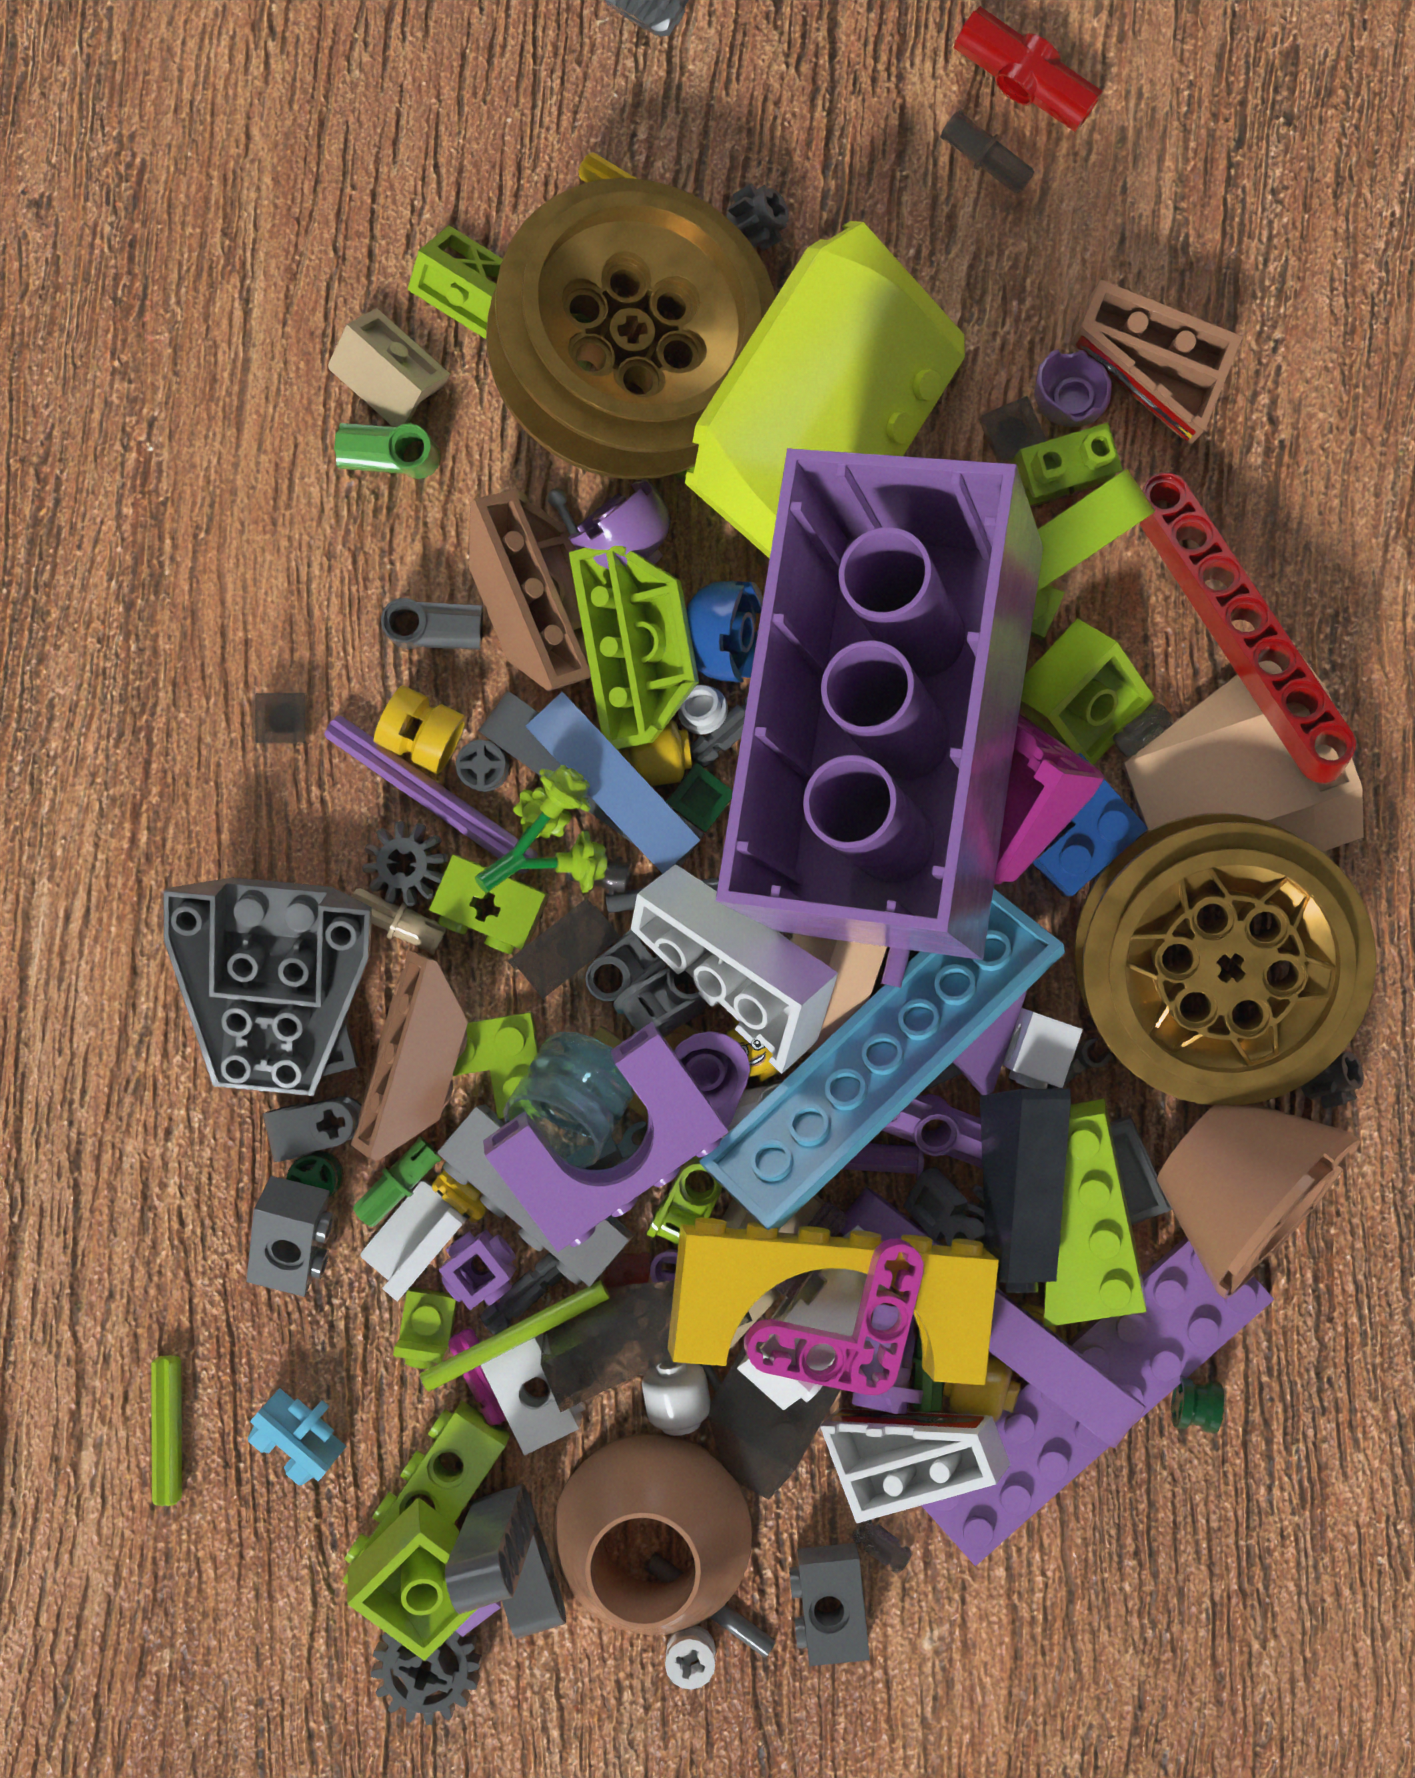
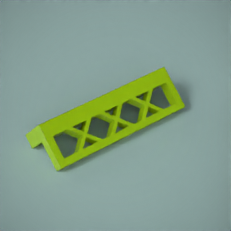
[407,225,592,372]

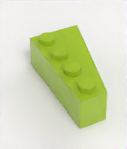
[1044,1098,1147,1327]

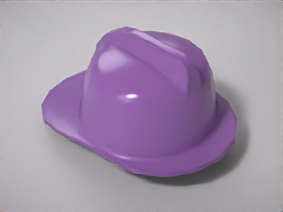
[674,1031,750,1128]

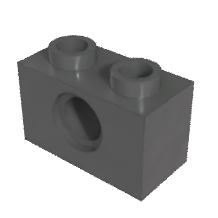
[246,1176,334,1297]
[789,1543,870,1666]

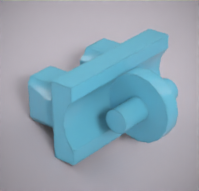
[248,1388,347,1486]

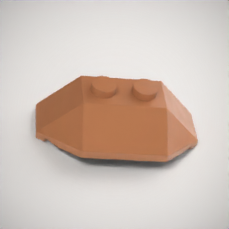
[469,488,591,691]
[351,950,468,1160]

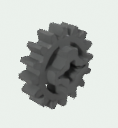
[371,1631,482,1725]

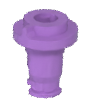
[852,1304,923,1414]

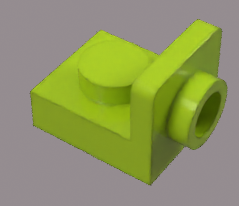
[393,1287,458,1369]

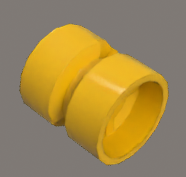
[374,685,467,774]

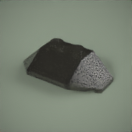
[708,1318,853,1500]

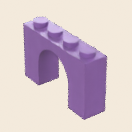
[483,1022,729,1252]

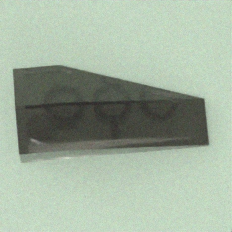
[540,1280,753,1413]

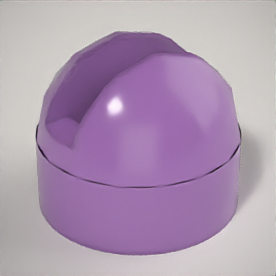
[650,1249,678,1292]

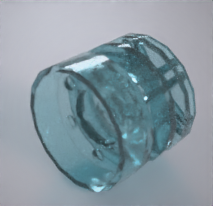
[503,1032,636,1168]

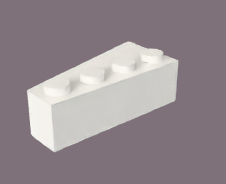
[631,864,838,1074]

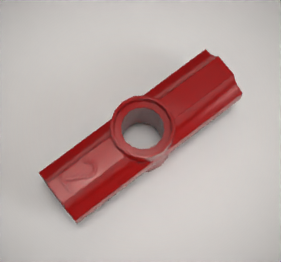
[953,6,1103,133]

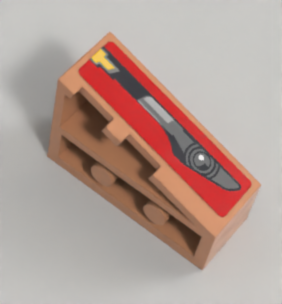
[1071,279,1243,445]

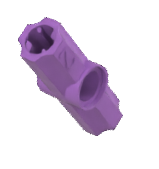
[882,1094,983,1168]

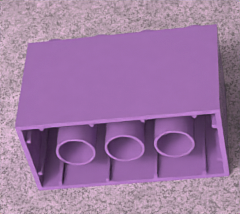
[716,448,1043,960]

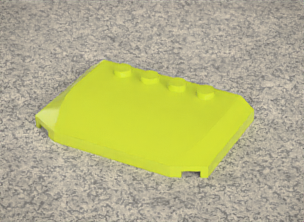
[685,221,965,559]

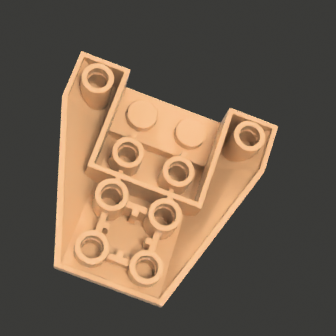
[1122,649,1364,852]

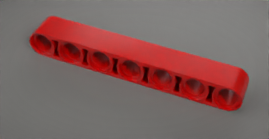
[1140,472,1356,783]

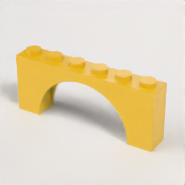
[668,1218,999,1385]

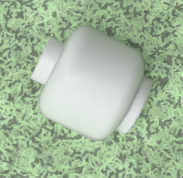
[642,1355,711,1436]

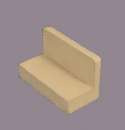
[328,308,450,427]

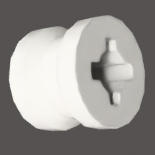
[665,1626,716,1690]

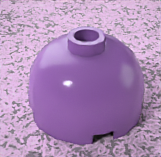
[569,479,671,569]

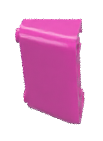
[994,713,1105,884]

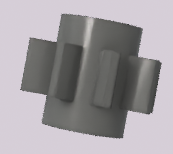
[727,183,789,251]
[1300,1052,1364,1109]

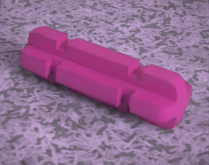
[448,1328,506,1426]

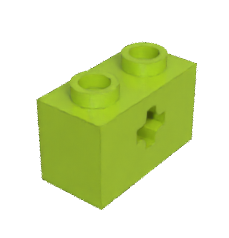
[429,855,550,955]

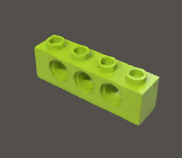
[342,1400,511,1584]

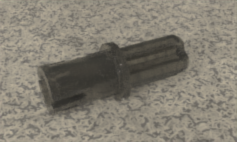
[940,110,1034,193]

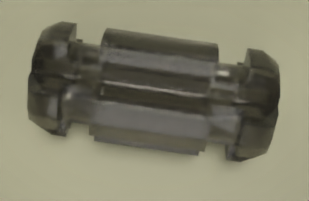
[1113,703,1173,757]
[852,1519,912,1573]

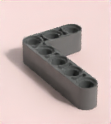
[445,1483,566,1639]

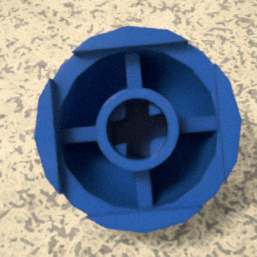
[686,581,763,682]

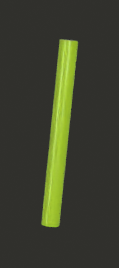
[420,1280,610,1392]

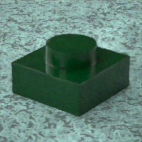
[666,763,733,833]

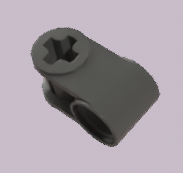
[586,930,667,1001]
[613,966,708,1038]
[262,1096,362,1162]

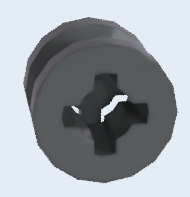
[456,740,510,792]

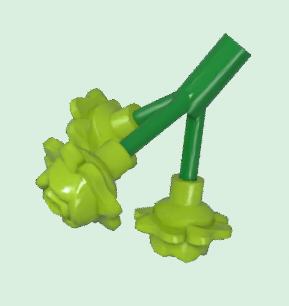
[475,765,608,893]

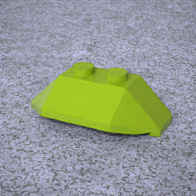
[569,546,699,750]

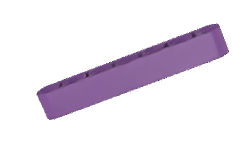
[839,1186,1147,1448]

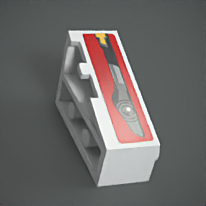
[820,1408,1011,1523]

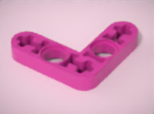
[744,1239,924,1395]

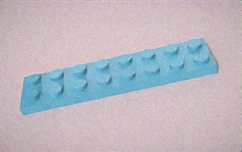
[699,888,1065,1230]

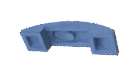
[526,692,700,874]

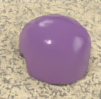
[1034,349,1112,427]

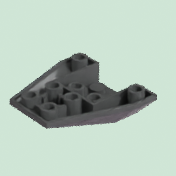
[164,877,372,1096]

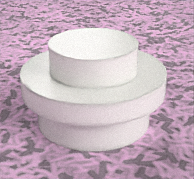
[678,685,728,734]

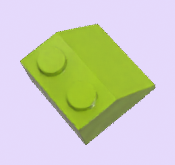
[1020,618,1155,765]
[347,1497,477,1661]

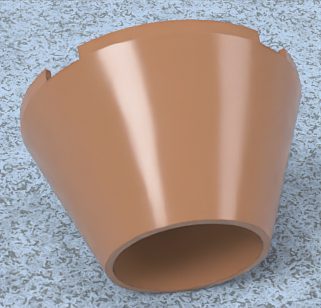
[1157,1103,1360,1299]
[553,1433,752,1635]

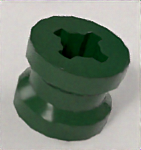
[286,1150,344,1198]
[1171,1377,1224,1434]

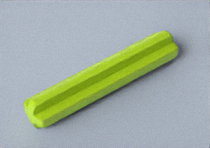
[151,1355,182,1506]

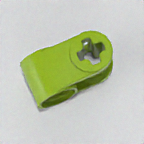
[646,1156,722,1245]

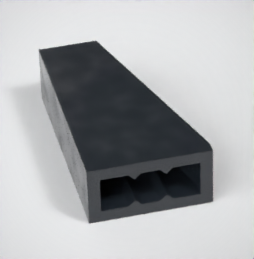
[980,1089,1071,1293]

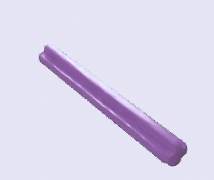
[324,715,538,874]

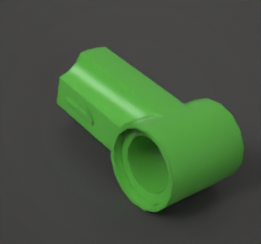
[334,423,441,479]

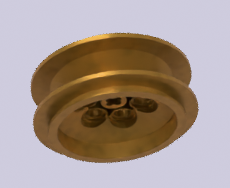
[486,178,776,479]
[1074,813,1376,1106]

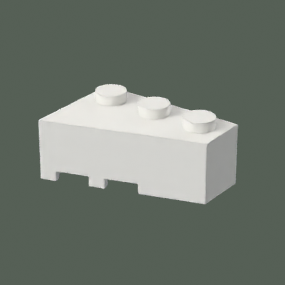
[737,1225,887,1410]

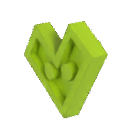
[452,1012,549,1119]

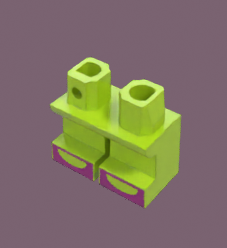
[1009,422,1123,508]

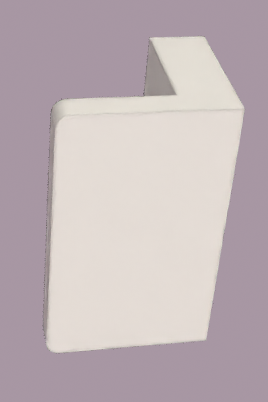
[361,1180,469,1302]

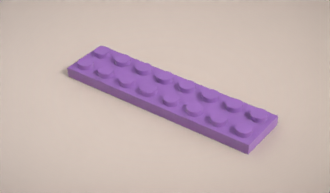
[921,1236,1274,1566]

